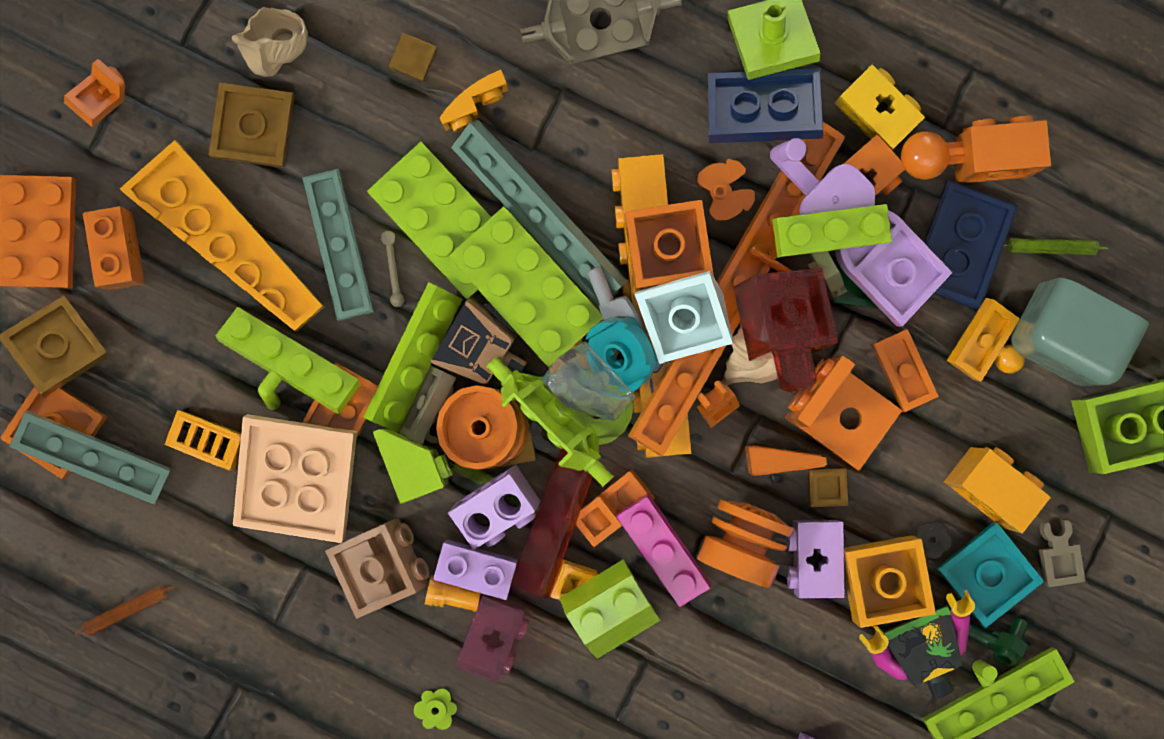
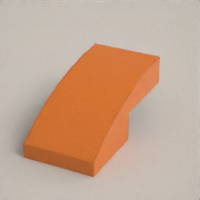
[571,469,655,547]

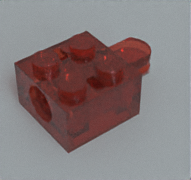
[734,268,838,393]

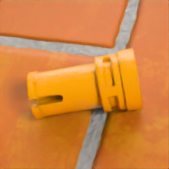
[425,575,481,612]

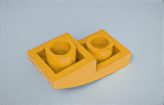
[440,70,508,132]

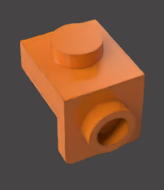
[64,59,125,127]

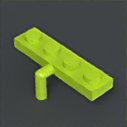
[215,307,361,414]
[922,647,1074,739]

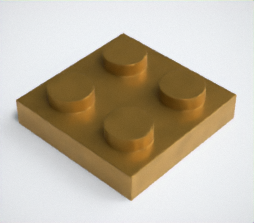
[208,82,295,168]
[0,295,108,398]

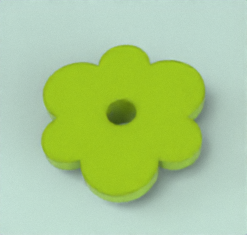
[414,688,457,730]

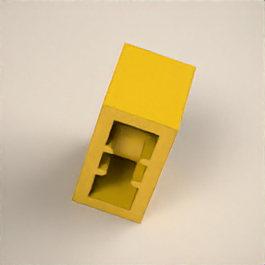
[834,65,925,150]

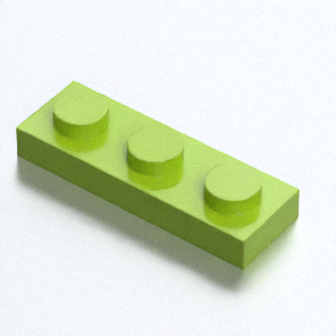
[772,204,892,258]

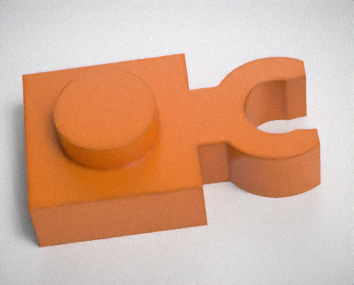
[697,380,740,428]

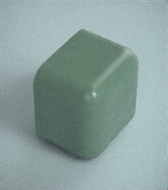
[1012,278,1150,386]

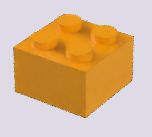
[944,446,1051,534]
[844,535,936,628]

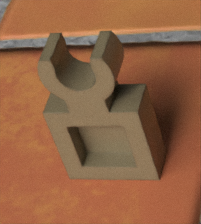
[1038,519,1086,587]

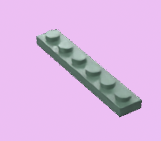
[451,119,628,308]

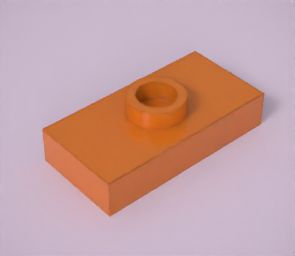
[871,329,939,412]

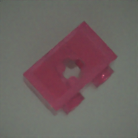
[455,594,529,683]

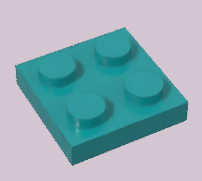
[936,522,1044,628]

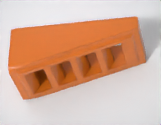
[745,445,827,476]

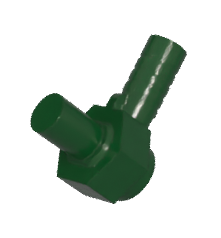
[968,618,1029,666]

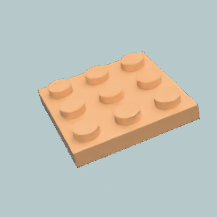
[233,414,357,543]

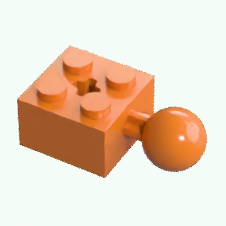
[901,115,1051,184]

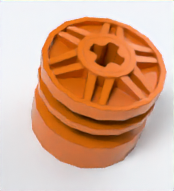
[697,499,794,589]

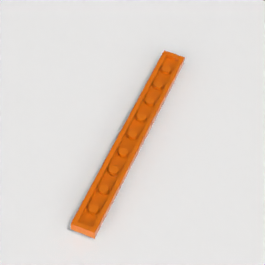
[628,122,845,456]

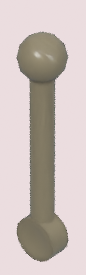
[381,231,405,307]

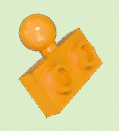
[947,298,1025,382]

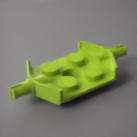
[486,356,614,487]

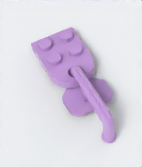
[770,138,952,327]

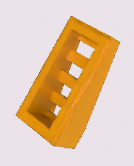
[164,410,241,471]

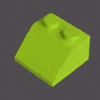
[373,428,453,504]
[559,559,661,659]

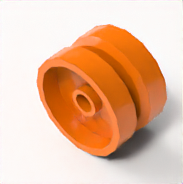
[436,385,530,470]

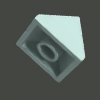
[635,271,733,364]

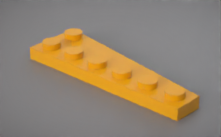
[120,140,324,331]

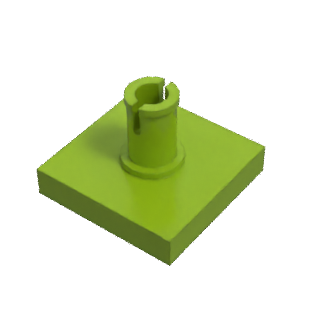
[728,0,821,80]

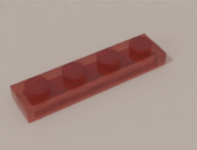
[511,449,593,598]

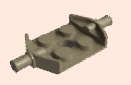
[520,0,682,65]

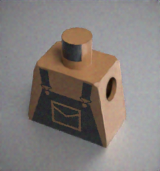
[430,297,527,384]

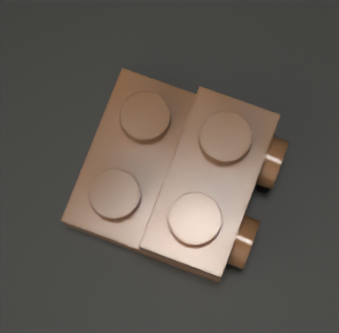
[325,517,429,619]

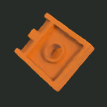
[785,355,902,471]

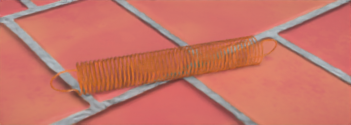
[74,585,174,636]

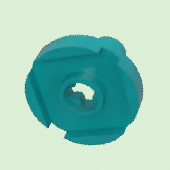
[584,316,659,394]

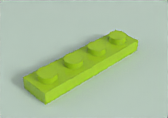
[363,282,463,432]

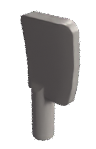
[586,266,645,350]

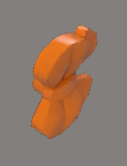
[697,159,755,221]

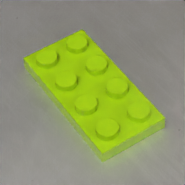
[367,142,491,300]
[448,206,603,368]

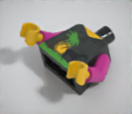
[859,590,975,698]

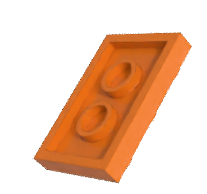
[0,175,76,289]

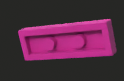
[616,493,711,607]

